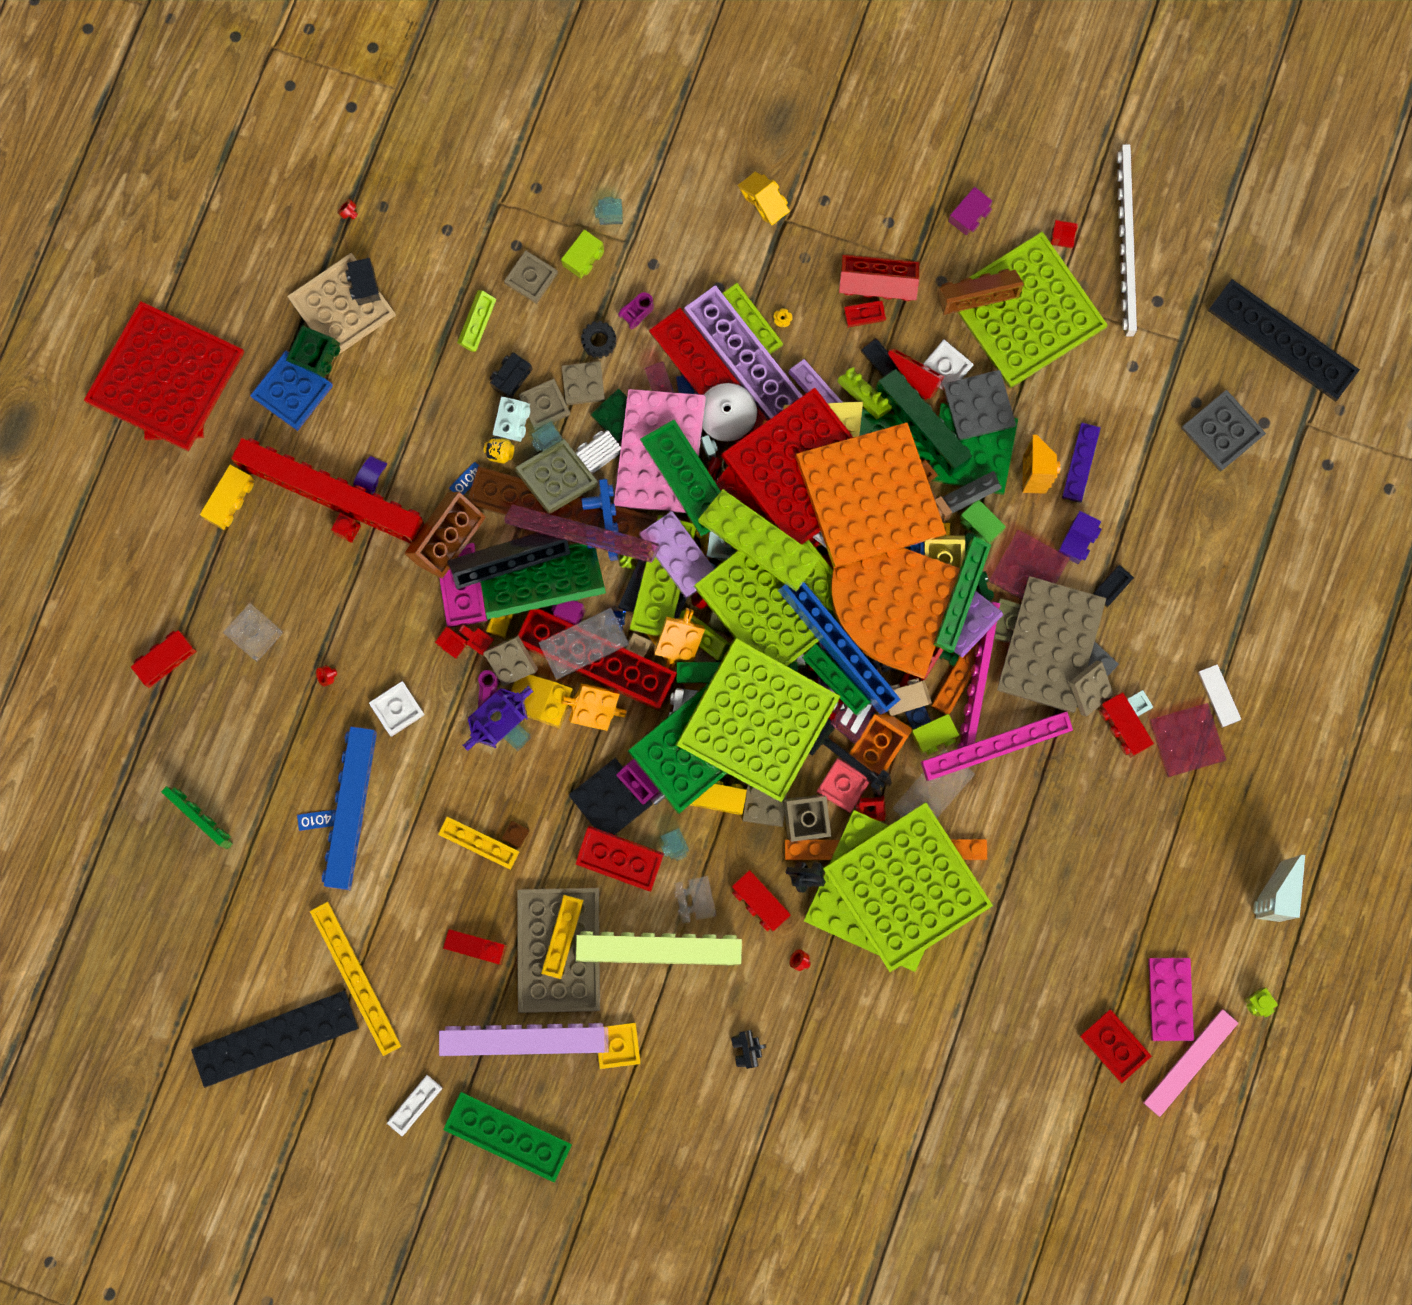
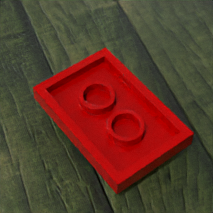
[1079,1009,1152,1084]

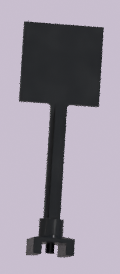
[809,718,892,797]

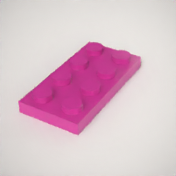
[439,543,487,628]
[1148,958,1194,1041]

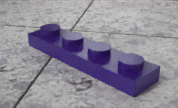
[1062,423,1101,503]

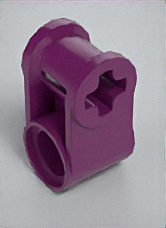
[618,292,654,330]

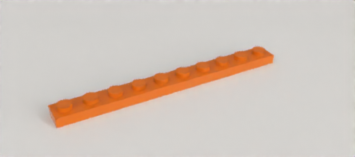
[785,839,987,861]

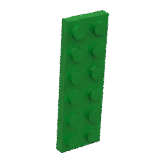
[640,420,721,536]
[443,1092,573,1183]

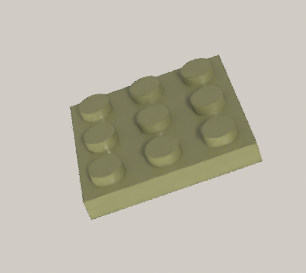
[515,439,598,514]

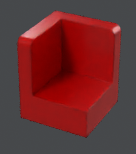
[1050,220,1078,248]
[435,627,467,659]

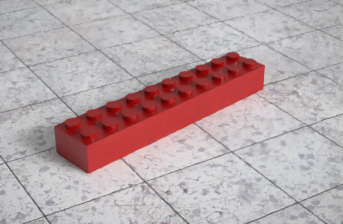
[231,438,425,544]

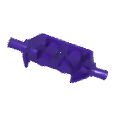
[462,686,533,751]

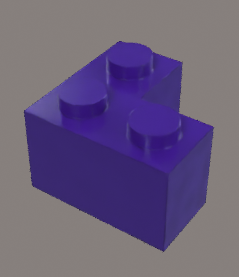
[1057,511,1102,564]

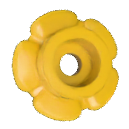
[773,308,792,327]

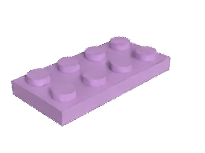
[639,511,714,598]

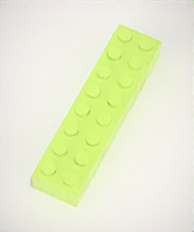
[575,931,742,965]

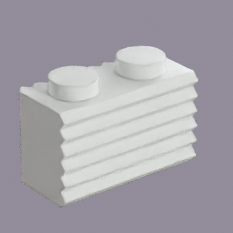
[576,430,621,474]

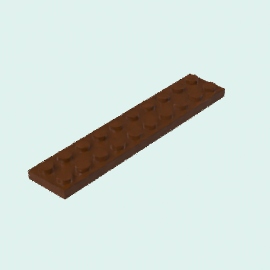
[468,466,658,555]

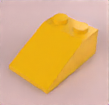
[511,675,574,729]

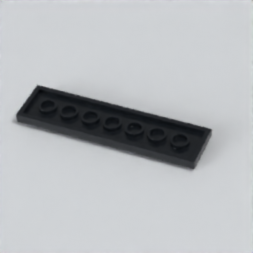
[1208,279,1360,402]
[191,990,359,1088]

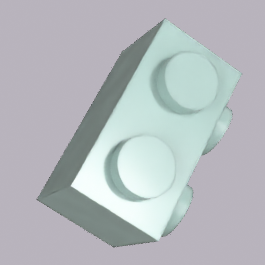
[493,396,530,442]

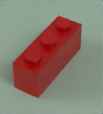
[131,630,197,688]
[1099,692,1154,758]
[732,870,791,932]

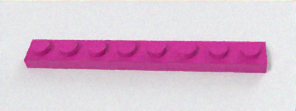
[957,602,1000,748]
[920,711,1073,781]

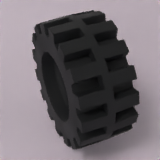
[581,321,616,359]

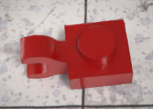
[458,625,494,656]

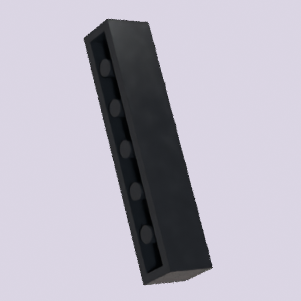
[447,525,570,589]

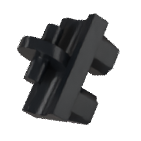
[785,862,826,893]
[731,1030,767,1069]

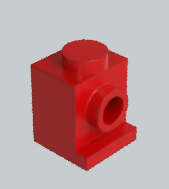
[331,513,361,543]
[856,796,886,821]

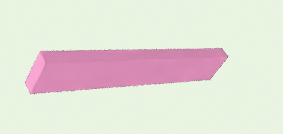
[1143,1009,1238,1117]

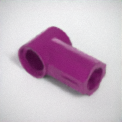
[478,670,500,708]

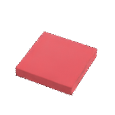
[816,758,869,813]

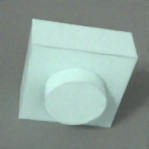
[701,435,718,460]
[1127,690,1153,716]

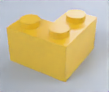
[737,172,790,225]

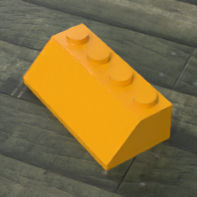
[1022,435,1060,494]

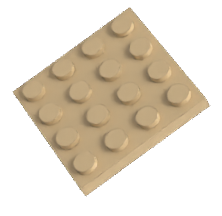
[287,253,396,354]

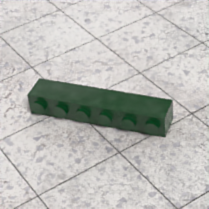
[875,369,972,477]

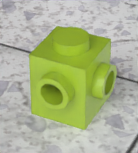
[1244,988,1278,1018]

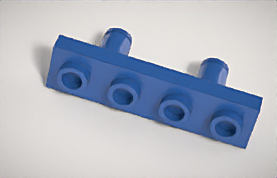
[582,479,621,561]

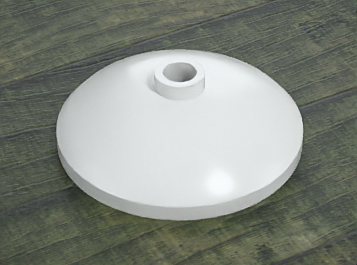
[702,383,757,442]

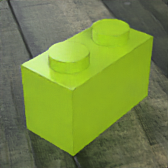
[561,230,604,279]
[911,714,959,756]

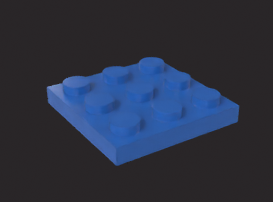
[250,351,333,431]

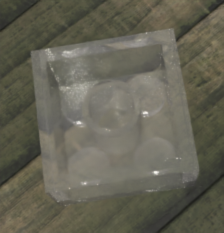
[223,603,284,662]

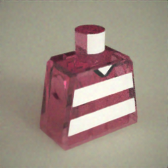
[830,701,876,744]

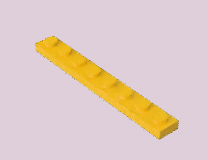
[310,902,402,1056]

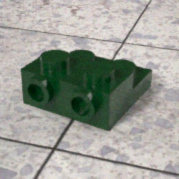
[286,325,341,378]

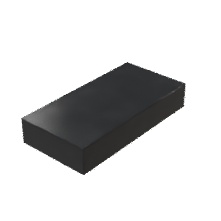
[861,338,899,377]
[1093,565,1134,608]

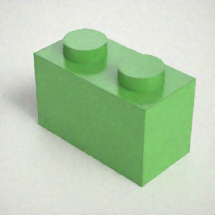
[960,500,1006,544]

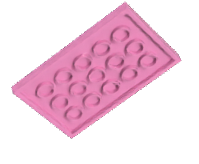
[614,389,706,513]

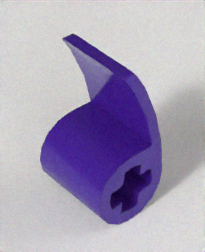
[353,456,387,495]

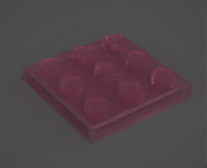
[989,530,1070,600]
[1149,703,1226,778]

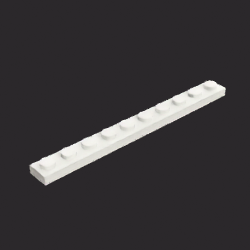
[1117,145,1137,336]

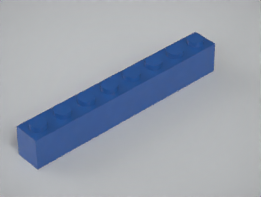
[778,582,901,715]
[322,727,377,891]

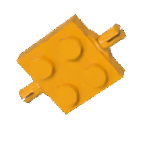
[654,608,705,670]
[561,683,627,731]

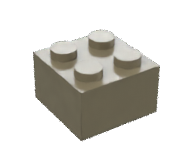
[783,794,831,842]

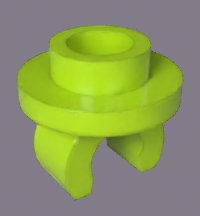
[618,549,640,569]

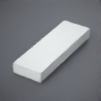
[1198,664,1241,728]
[387,1075,443,1136]

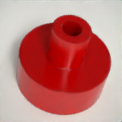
[337,199,358,219]
[692,591,709,609]
[316,665,337,687]
[789,949,811,971]

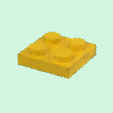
[598,1023,641,1069]

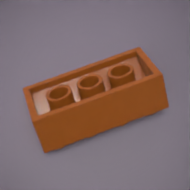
[938,269,1024,315]
[404,492,486,578]

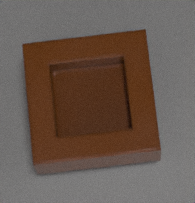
[502,821,530,848]

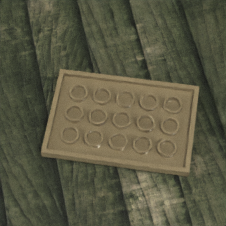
[997,576,1106,713]
[518,888,600,1013]

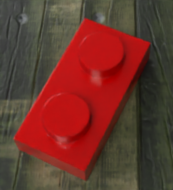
[844,300,886,328]

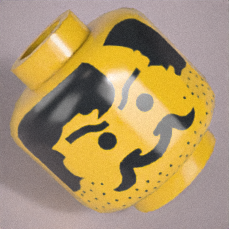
[484,436,514,464]

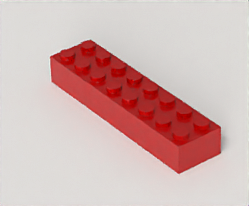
[518,609,677,712]

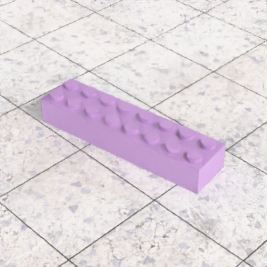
[684,285,802,420]
[439,1023,609,1056]

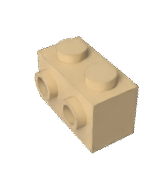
[889,678,932,716]

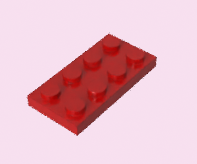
[575,826,665,892]

